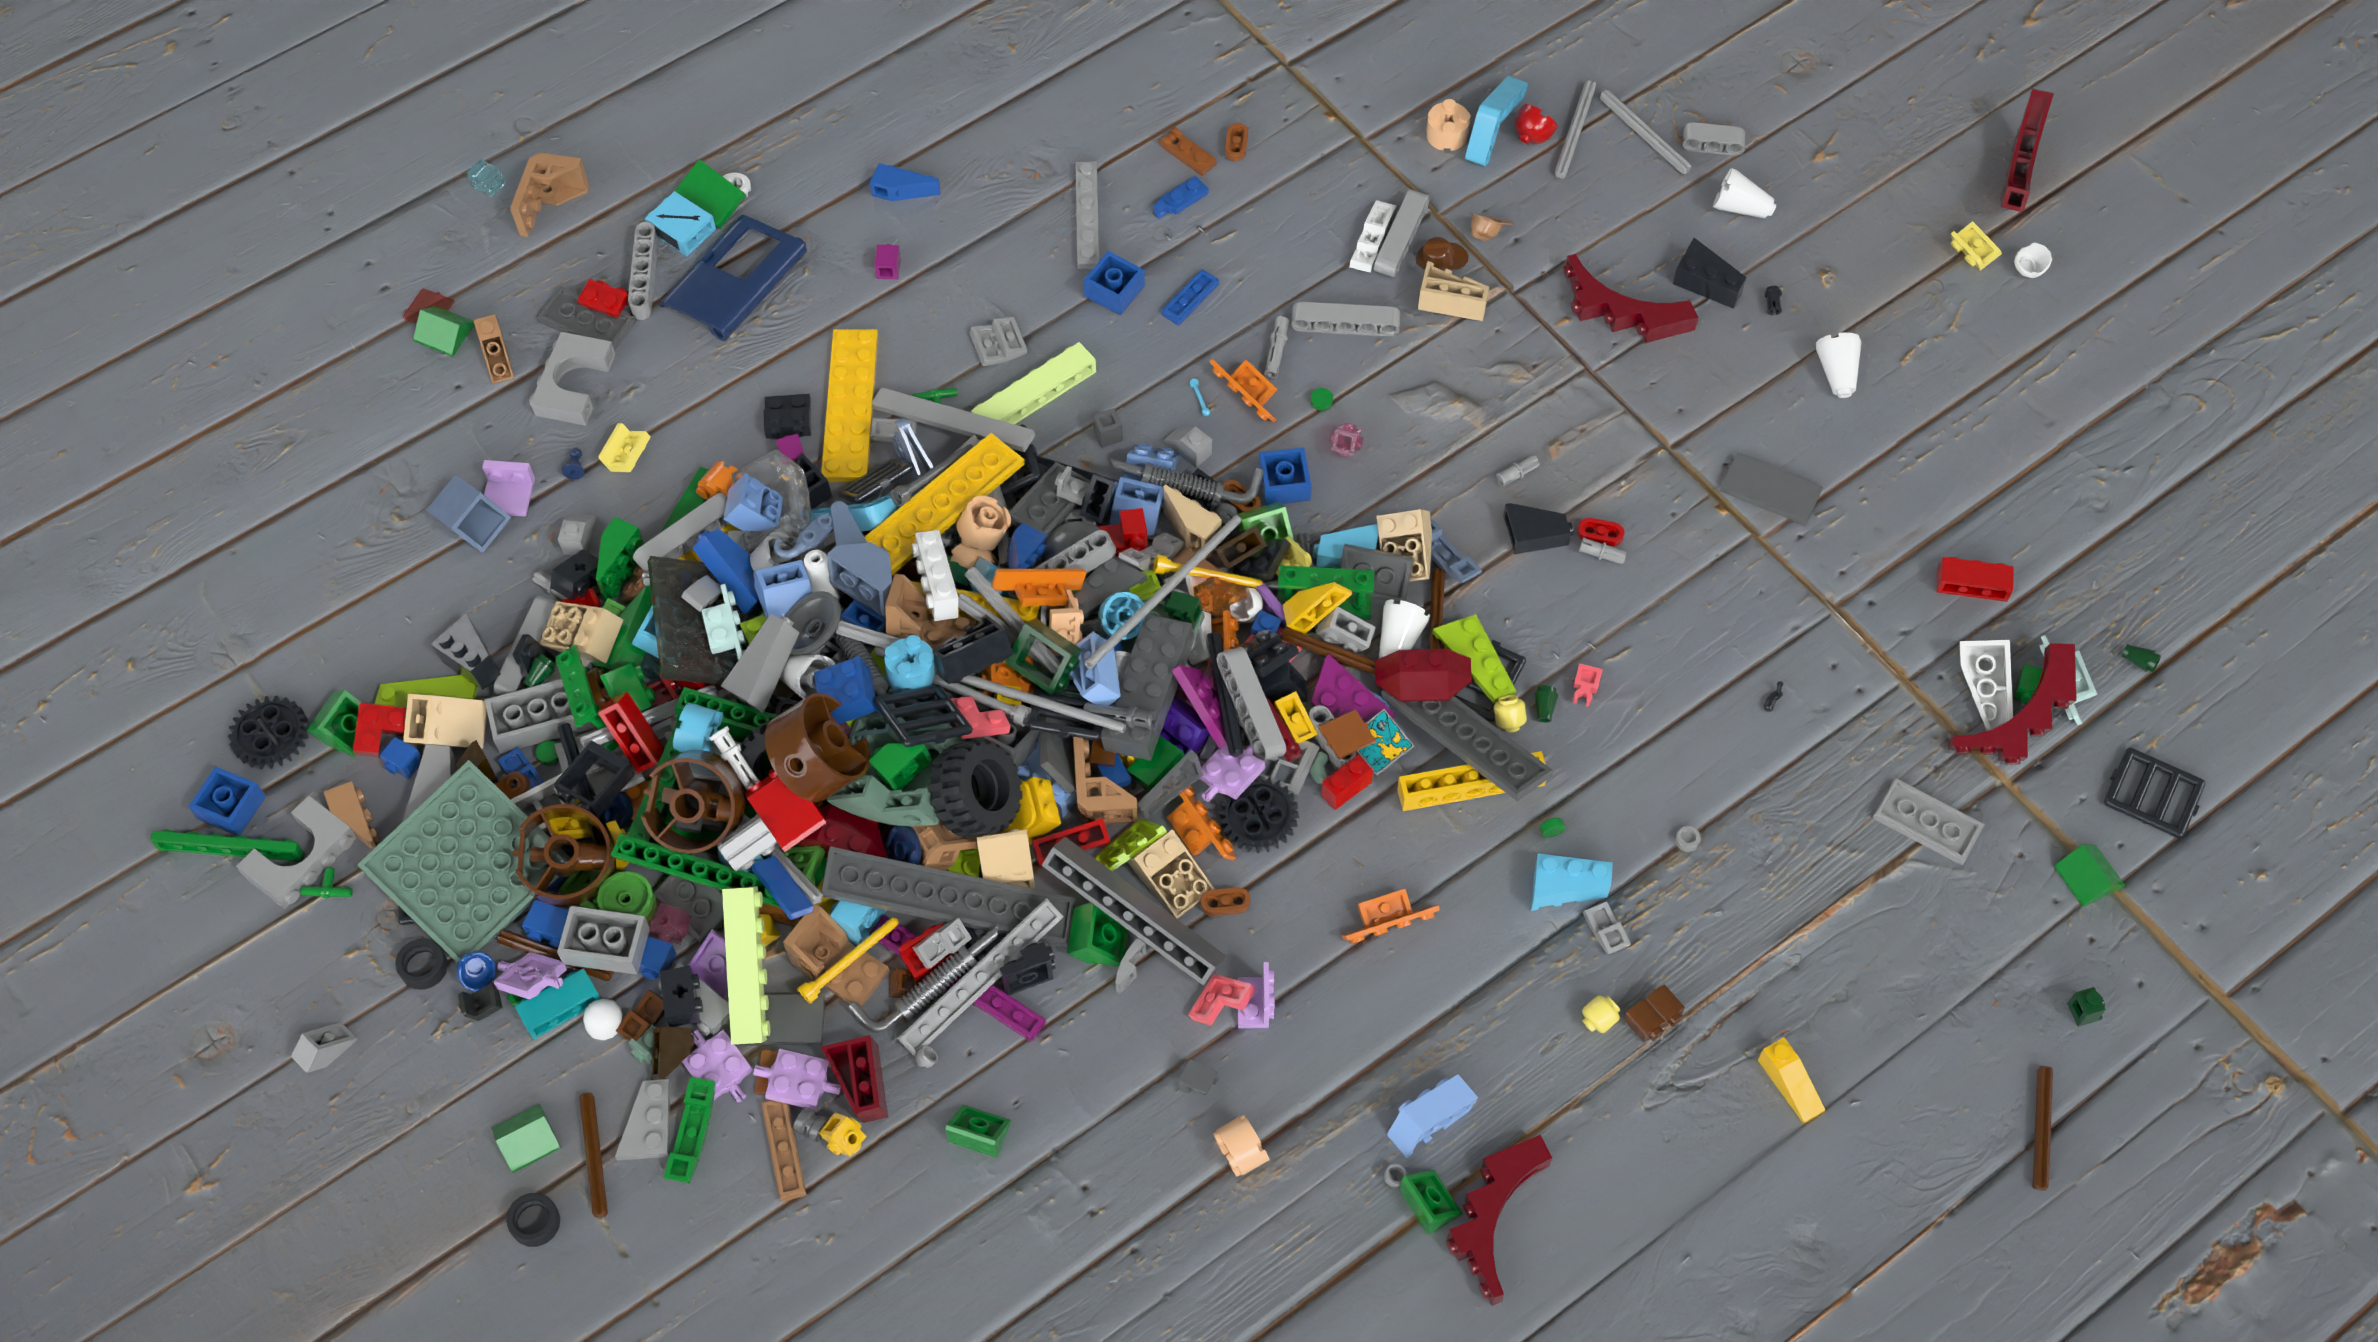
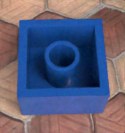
[1083,251,1145,315]
[1258,447,1311,506]
[814,656,878,724]
[188,766,266,836]

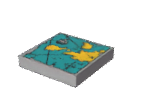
[1356,709,1415,777]

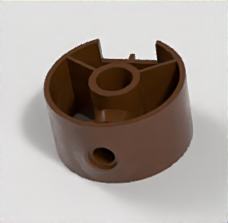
[765,693,870,802]
[641,750,746,853]
[512,804,615,907]

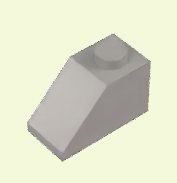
[1164,426,1212,468]
[558,513,597,555]
[291,1022,357,1073]

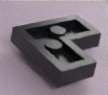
[1232,539,1290,580]

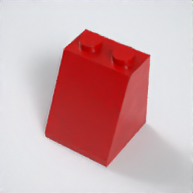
[745,769,827,852]

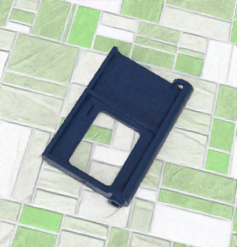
[659,215,807,341]

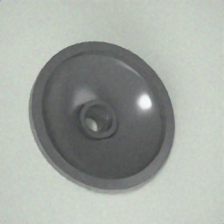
[1042,521,1101,579]
[785,591,841,656]

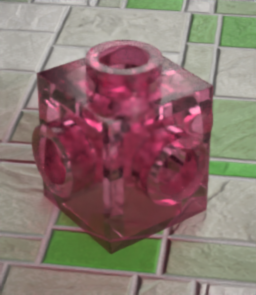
[1330,423,1364,457]
[650,903,691,944]

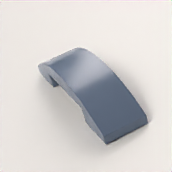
[1430,517,1482,583]

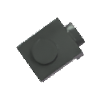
[1080,613,1107,639]
[458,983,503,1021]

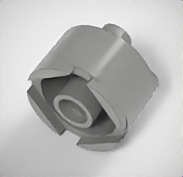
[750,532,806,578]

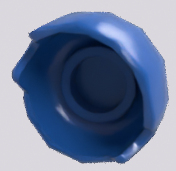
[456,950,495,991]

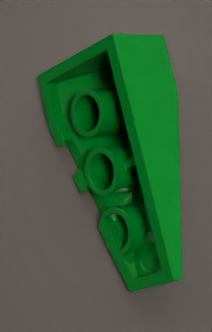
[590,585,670,671]

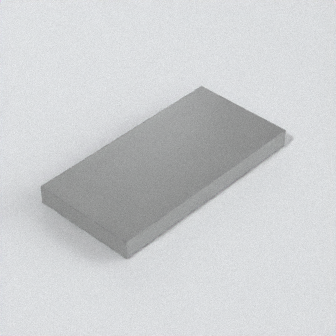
[1873,778,1985,865]

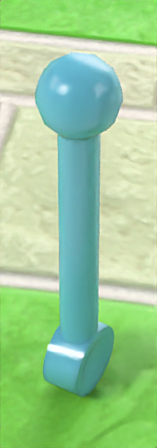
[1190,379,1210,416]

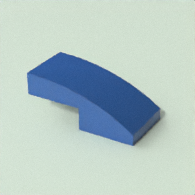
[498,747,544,790]

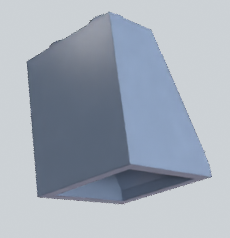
[426,475,511,553]

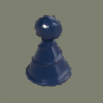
[562,448,584,479]

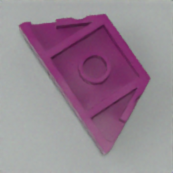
[1311,654,1395,723]
[1171,665,1227,749]

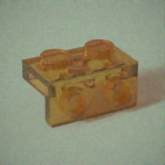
[1193,577,1247,618]

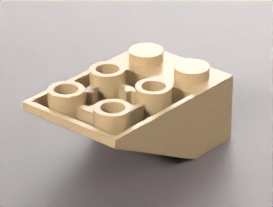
[1163,485,1222,560]
[1377,509,1432,582]
[540,601,623,663]
[403,694,487,749]
[977,829,1035,889]
[1127,829,1214,919]

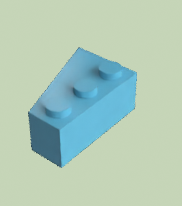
[1531,853,1613,911]

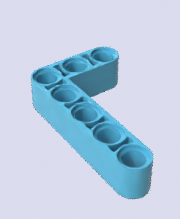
[1465,76,1528,167]
[792,493,912,534]

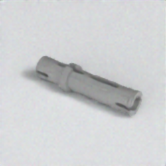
[1264,316,1290,379]

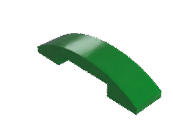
[663,1077,716,1184]

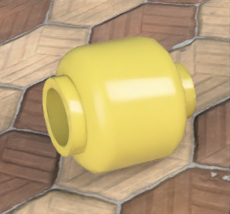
[1494,695,1527,732]
[1582,995,1620,1033]

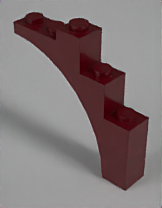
[2000,88,2054,212]
[1563,254,1698,343]
[1948,643,2077,765]
[1446,1135,1552,1306]

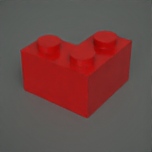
[1098,508,1148,559]
[353,703,407,757]

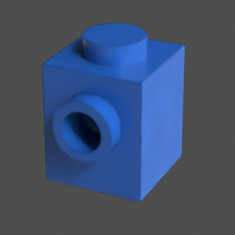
[380,737,422,779]

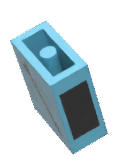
[645,191,716,257]

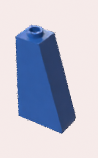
[692,528,762,614]

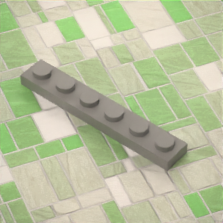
[1076,161,1099,269]

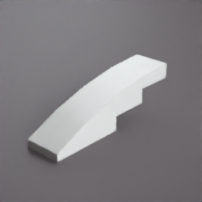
[1350,200,1397,272]

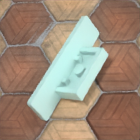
[702,584,746,660]
[2039,635,2098,725]

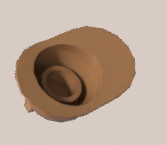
[1469,212,1515,241]

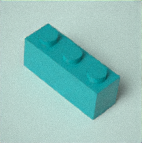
[515,968,601,1040]

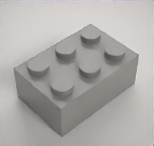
[557,906,650,975]

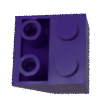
[1160,698,1211,755]

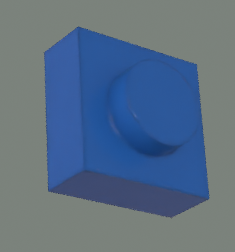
[1250,610,1282,635]

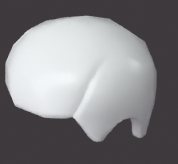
[2014,243,2052,278]
[1229,587,1263,623]
[583,998,622,1040]

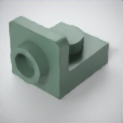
[628,1025,656,1066]

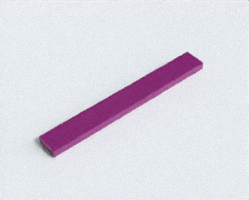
[869,915,1046,1042]

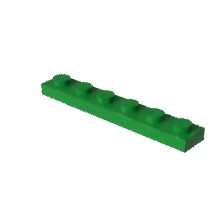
[150,829,305,862]

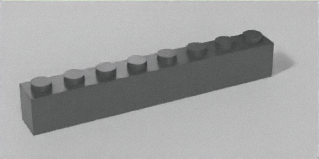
[1042,837,1226,986]

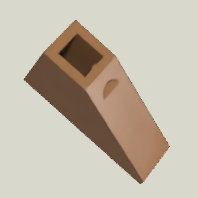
[473,314,515,384]
[324,781,380,850]

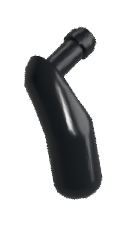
[1764,681,1783,712]

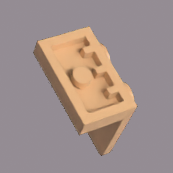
[1048,590,1084,656]

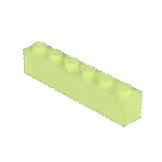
[971,342,1096,424]
[722,886,770,1045]

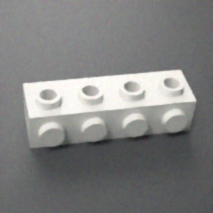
[912,530,958,621]

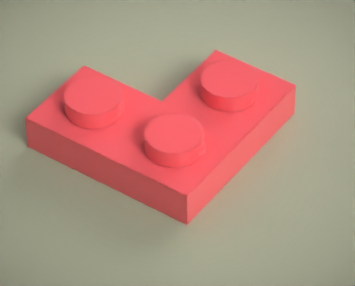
[951,696,1010,739]
[1188,974,1256,1026]

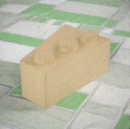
[1418,261,1489,321]

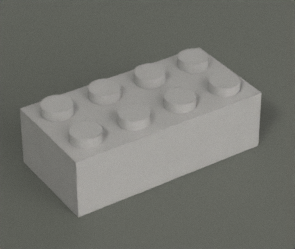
[485,679,595,754]

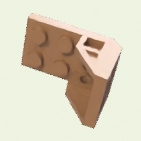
[510,153,590,237]
[885,574,977,648]
[1073,737,1138,824]
[911,819,1003,871]
[783,904,890,1007]

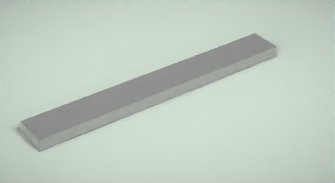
[872,387,1035,452]
[897,898,1063,1057]

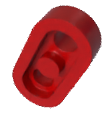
[1577,518,1625,547]

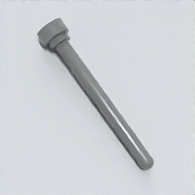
[933,674,1031,727]

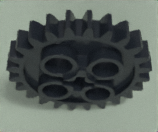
[228,695,309,769]
[1219,776,1299,853]

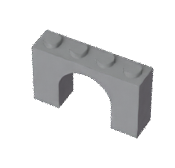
[529,332,616,426]
[236,795,357,909]

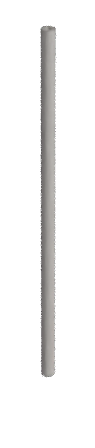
[1085,515,1241,669]
[876,647,1126,733]

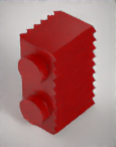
[1321,755,1374,810]

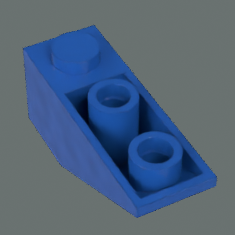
[870,163,941,201]
[1007,523,1047,569]

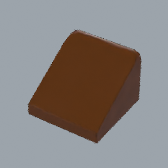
[889,968,920,998]

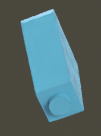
[1313,524,1379,569]

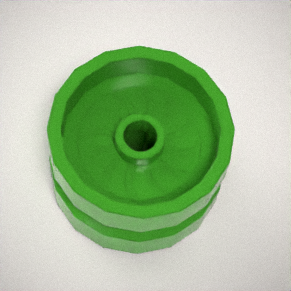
[597,871,659,927]

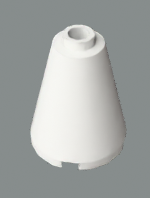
[1713,168,1776,219]
[1816,333,1862,398]
[803,550,844,601]
[1379,599,1430,658]
[779,654,835,699]

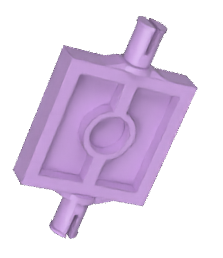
[1199,744,1265,802]
[494,952,567,999]
[682,1030,754,1102]
[753,1049,841,1110]

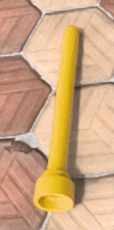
[1153,554,1263,588]
[797,917,899,1004]

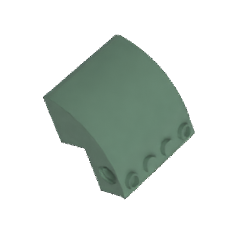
[827,713,966,826]

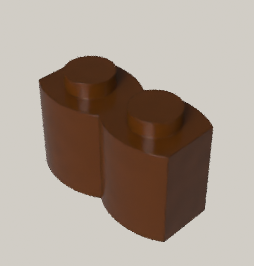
[1624,984,1685,1042]

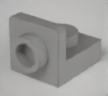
[1055,466,1090,506]

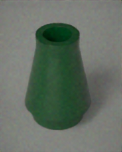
[2122,644,2161,672]
[524,653,557,687]
[1534,685,1558,723]

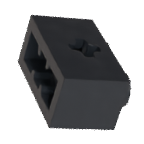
[550,549,599,601]
[659,965,703,1027]

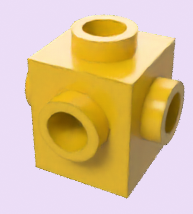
[818,1113,867,1157]

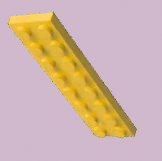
[821,329,878,482]
[865,433,1024,575]

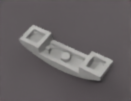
[1119,532,1185,571]

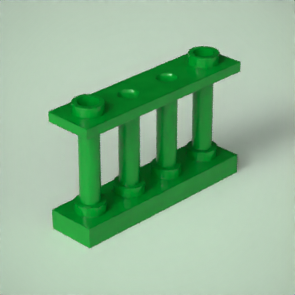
[1278,565,1374,620]
[555,644,619,752]

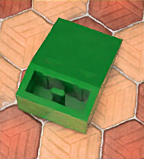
[596,517,644,603]

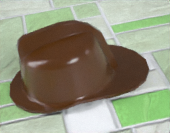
[1416,237,1468,270]

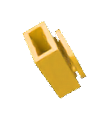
[1002,776,1061,845]

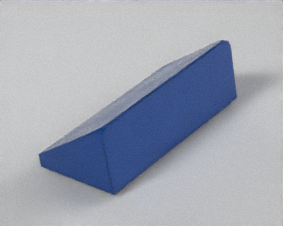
[840,600,886,634]

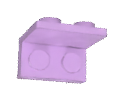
[482,460,535,516]
[1238,962,1275,1028]

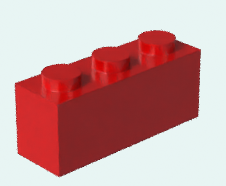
[1936,557,2014,602]
[598,691,665,773]
[1032,818,1111,867]

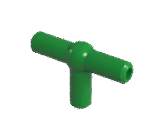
[912,387,958,404]
[300,867,353,899]

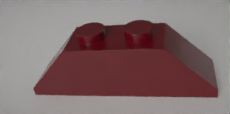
[1375,649,1472,702]
[797,804,888,859]

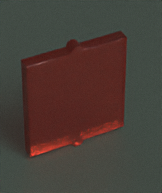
[402,288,454,324]

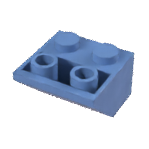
[1124,443,1180,487]
[724,473,783,531]
[1109,477,1164,536]
[754,560,812,619]

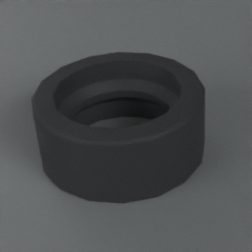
[395,939,448,990]
[506,1193,561,1247]

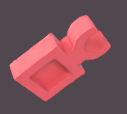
[1573,663,1603,707]

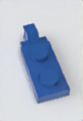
[1153,176,1209,219]

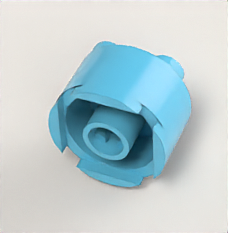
[884,635,935,692]
[673,703,723,752]

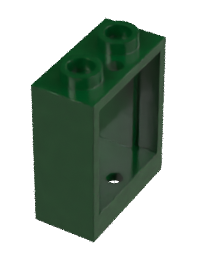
[1005,618,1082,695]

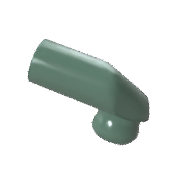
[1310,752,1330,785]

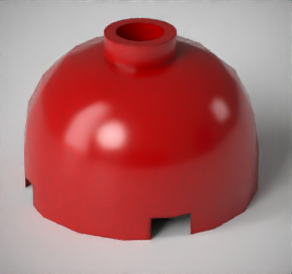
[1514,104,1558,145]

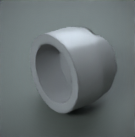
[915,1046,938,1069]
[1384,1164,1407,1187]

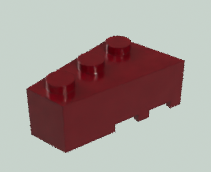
[821,1035,888,1123]

